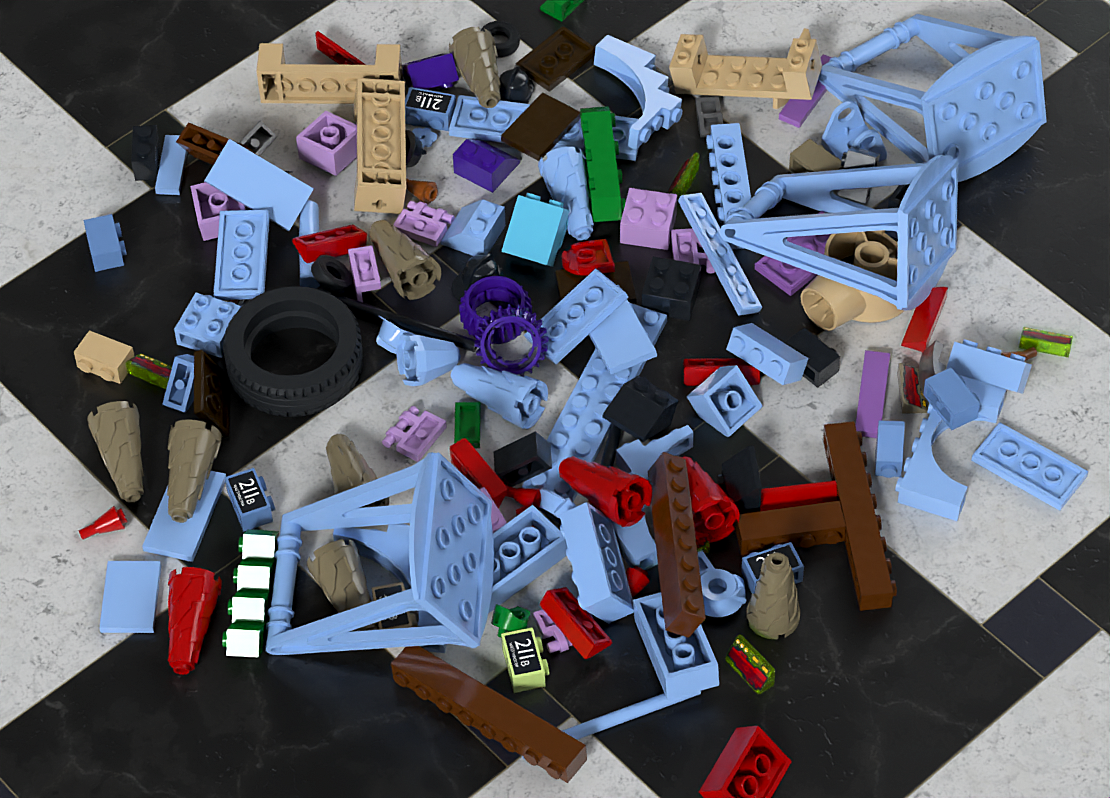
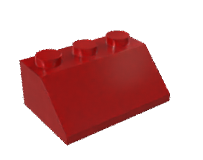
[699,726,792,798]

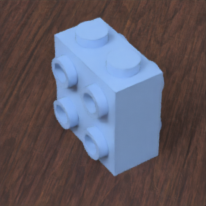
[174,293,241,358]

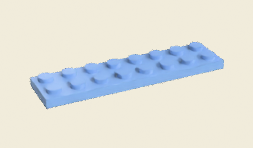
[449,95,639,161]

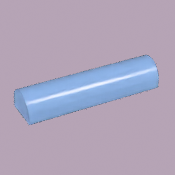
[299,200,320,289]

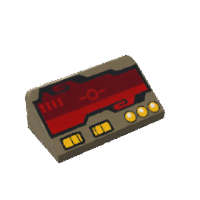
[897,363,928,414]

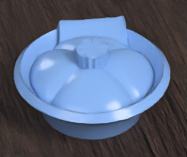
[539,489,577,525]
[700,569,747,617]

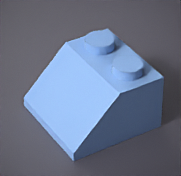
[441,199,506,256]
[686,365,763,437]

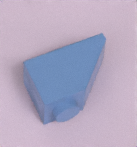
[162,354,194,412]
[875,420,905,478]

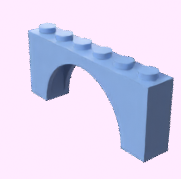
[895,374,1006,521]

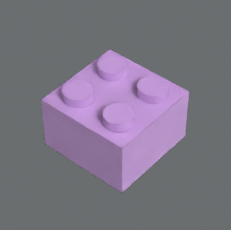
[296,111,357,176]
[191,182,247,241]
[620,188,677,250]

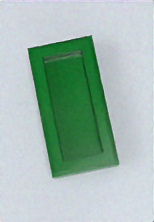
[454,402,481,448]

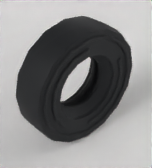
[480,20,520,58]
[311,255,353,295]

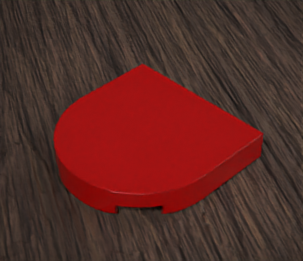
[562,239,615,275]

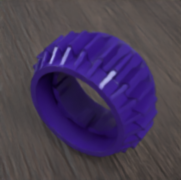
[459,276,532,344]
[474,304,548,377]

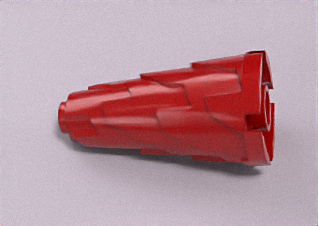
[559,456,652,527]
[680,457,740,543]
[168,567,222,675]

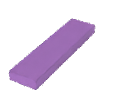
[779,54,832,128]
[855,350,890,438]

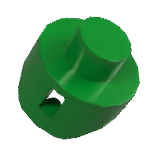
[491,604,530,638]

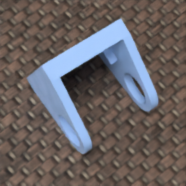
[821,101,887,162]

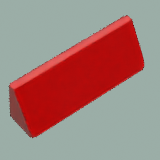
[315,31,366,65]
[293,224,367,263]
[901,287,948,352]
[683,358,760,386]
[449,438,508,509]
[760,481,837,511]
[540,587,613,659]

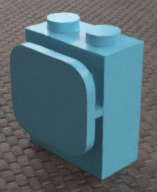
[501,193,570,267]

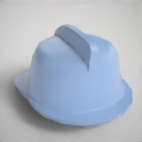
[376,316,417,354]

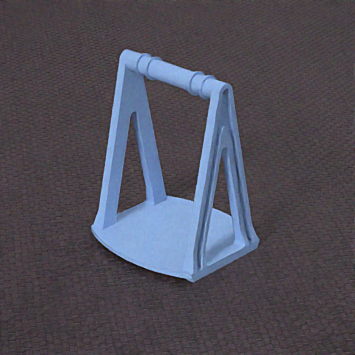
[818,14,1047,182]
[720,155,958,311]
[266,452,494,655]

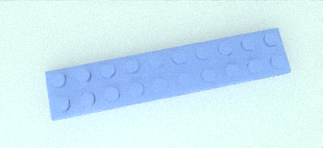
[522,303,667,502]

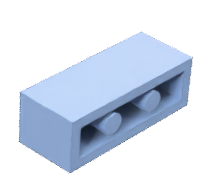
[726,323,809,385]
[946,339,1032,394]

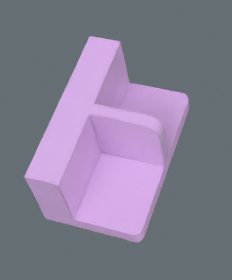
[348,245,381,302]

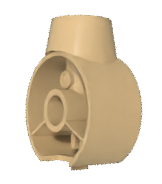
[801,230,904,331]

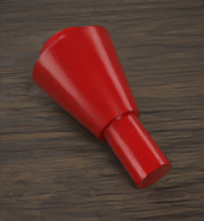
[506,485,541,511]
[78,506,128,540]
[626,566,650,599]

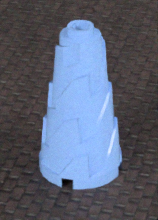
[538,147,594,240]
[451,363,548,429]

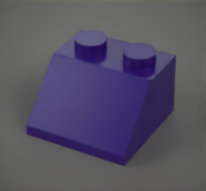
[402,53,459,91]
[453,139,520,193]

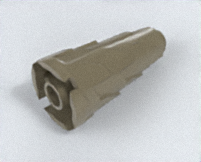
[449,27,501,108]
[369,220,441,300]
[87,401,144,502]
[167,420,222,523]
[326,434,389,508]
[307,539,379,632]
[746,552,800,639]

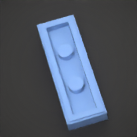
[155,135,188,195]

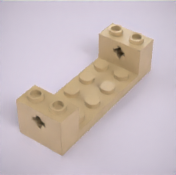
[669,34,822,100]
[256,43,403,104]
[354,78,406,214]

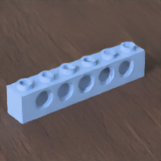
[706,123,751,249]

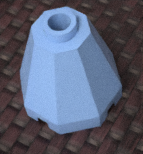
[396,334,461,386]

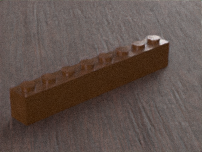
[822,421,897,611]
[647,452,706,638]
[391,646,587,783]

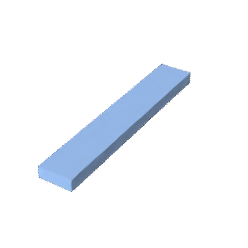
[678,193,762,316]

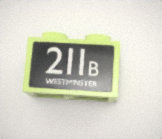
[501,627,549,693]

